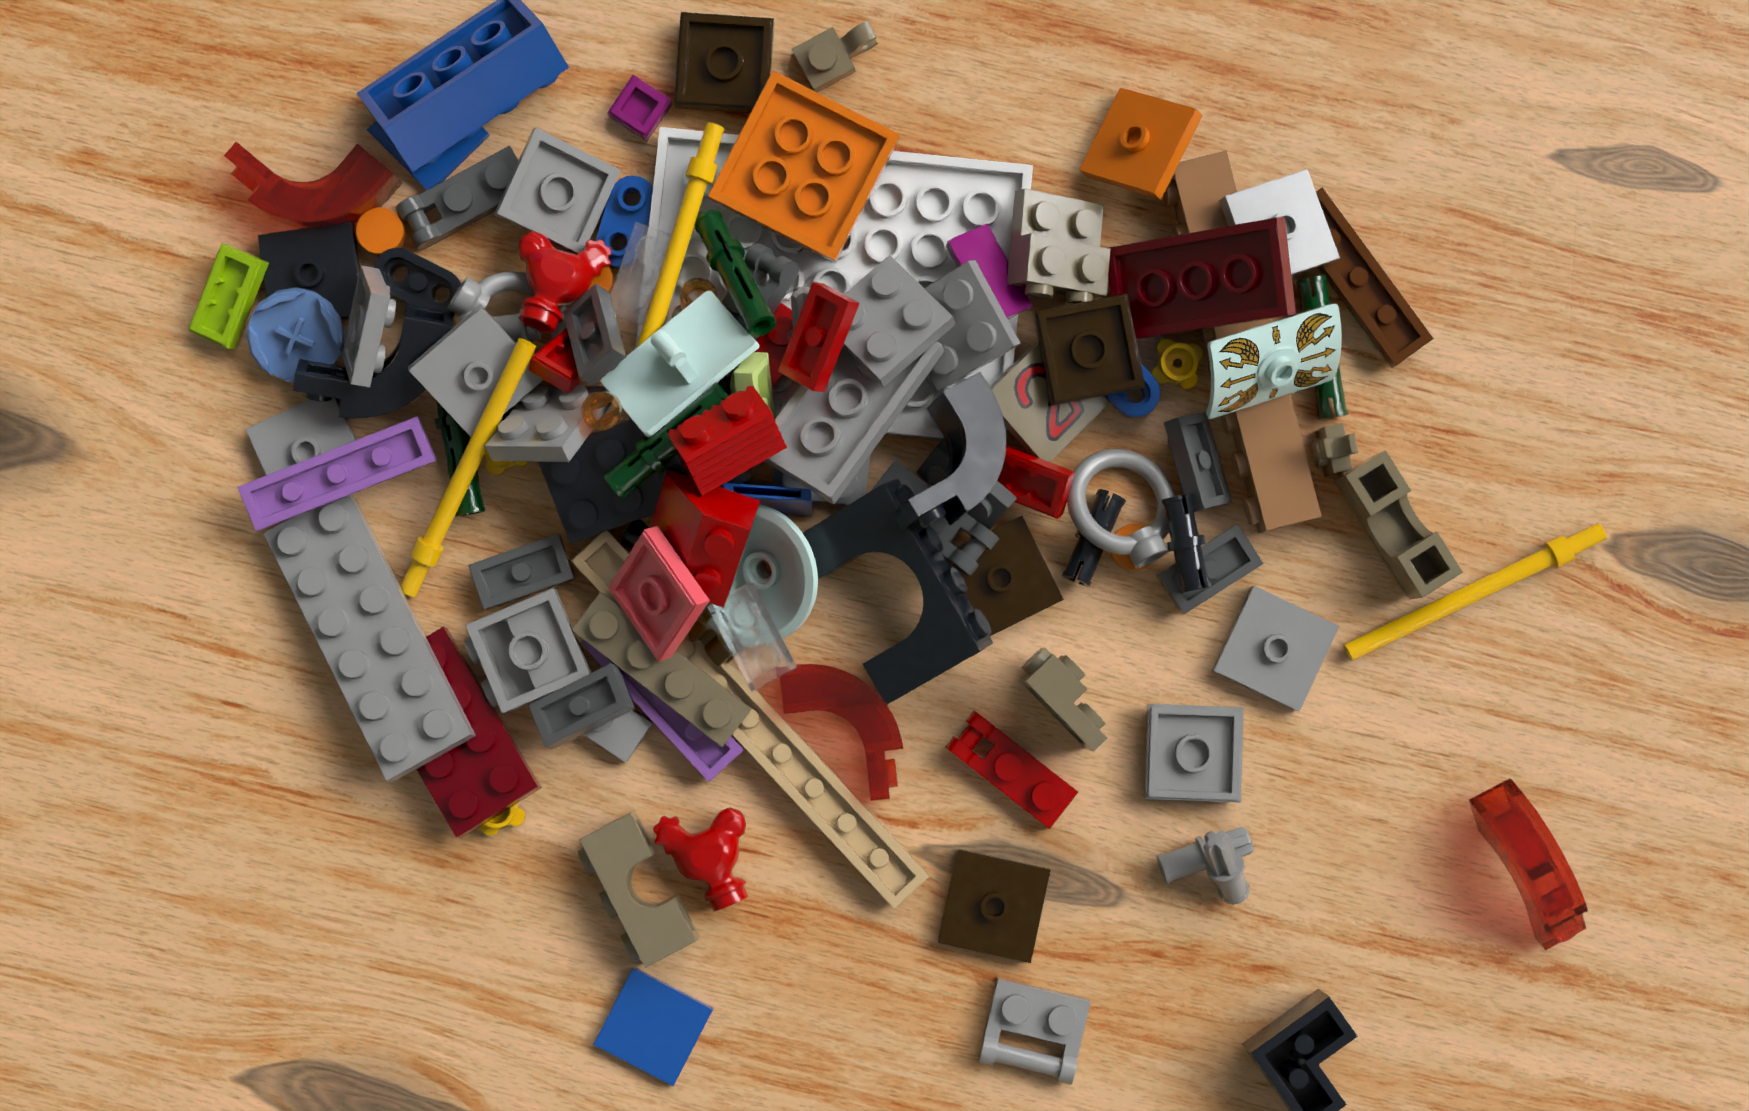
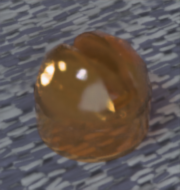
[679,278,718,310]
[581,391,622,431]

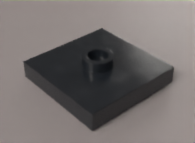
[258,221,360,320]

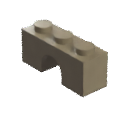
[1334,450,1463,600]
[578,810,699,968]

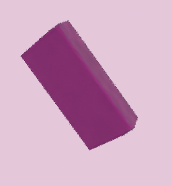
[946,223,1033,320]

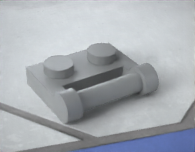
[978,977,1091,1085]

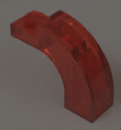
[224,142,403,229]
[779,664,903,801]
[1469,778,1588,950]

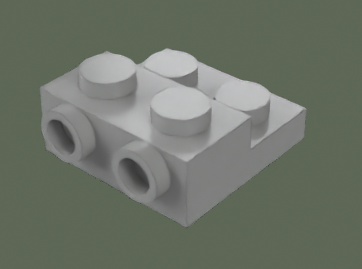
[464,588,591,713]

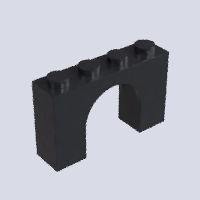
[803,479,993,705]

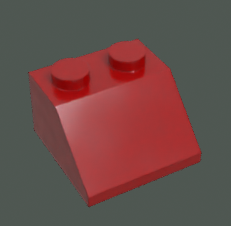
[650,469,760,608]

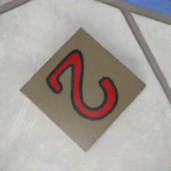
[990,340,1110,462]

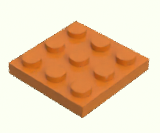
[708,70,900,263]

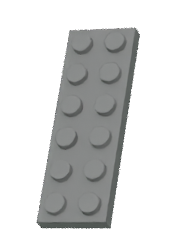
[263,494,476,782]

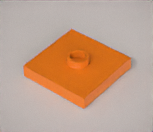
[1079,88,1202,200]

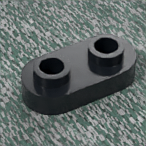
[374,248,462,314]

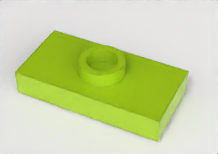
[188,243,269,349]

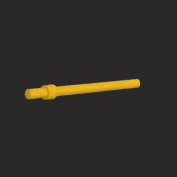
[636,122,724,348]
[400,338,536,597]
[1343,523,1607,661]

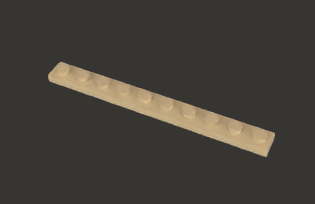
[572,530,929,909]

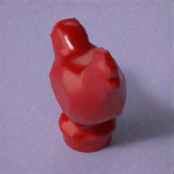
[518,231,612,333]
[653,807,748,912]

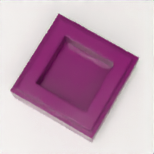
[607,75,673,142]

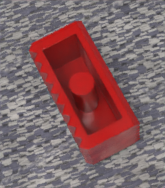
[668,386,787,496]

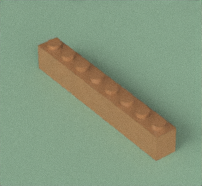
[1163,150,1322,533]

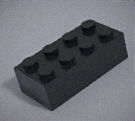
[539,384,753,544]

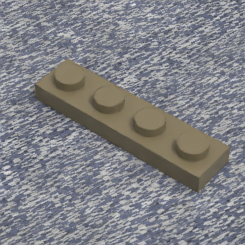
[571,592,752,747]

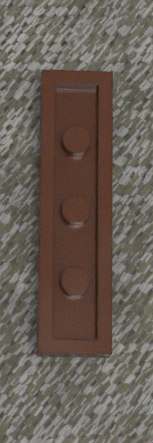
[1316,187,1434,368]

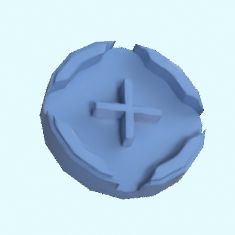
[246,288,345,383]

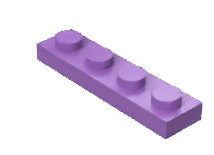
[238,417,437,531]
[580,640,744,782]

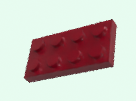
[1108,217,1296,339]
[417,627,542,839]

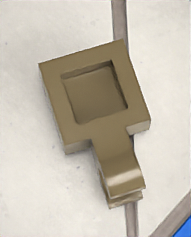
[792,21,878,92]
[1311,423,1358,477]

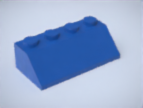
[357,0,569,172]

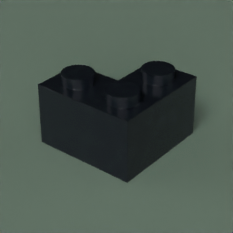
[1242,989,1358,1111]

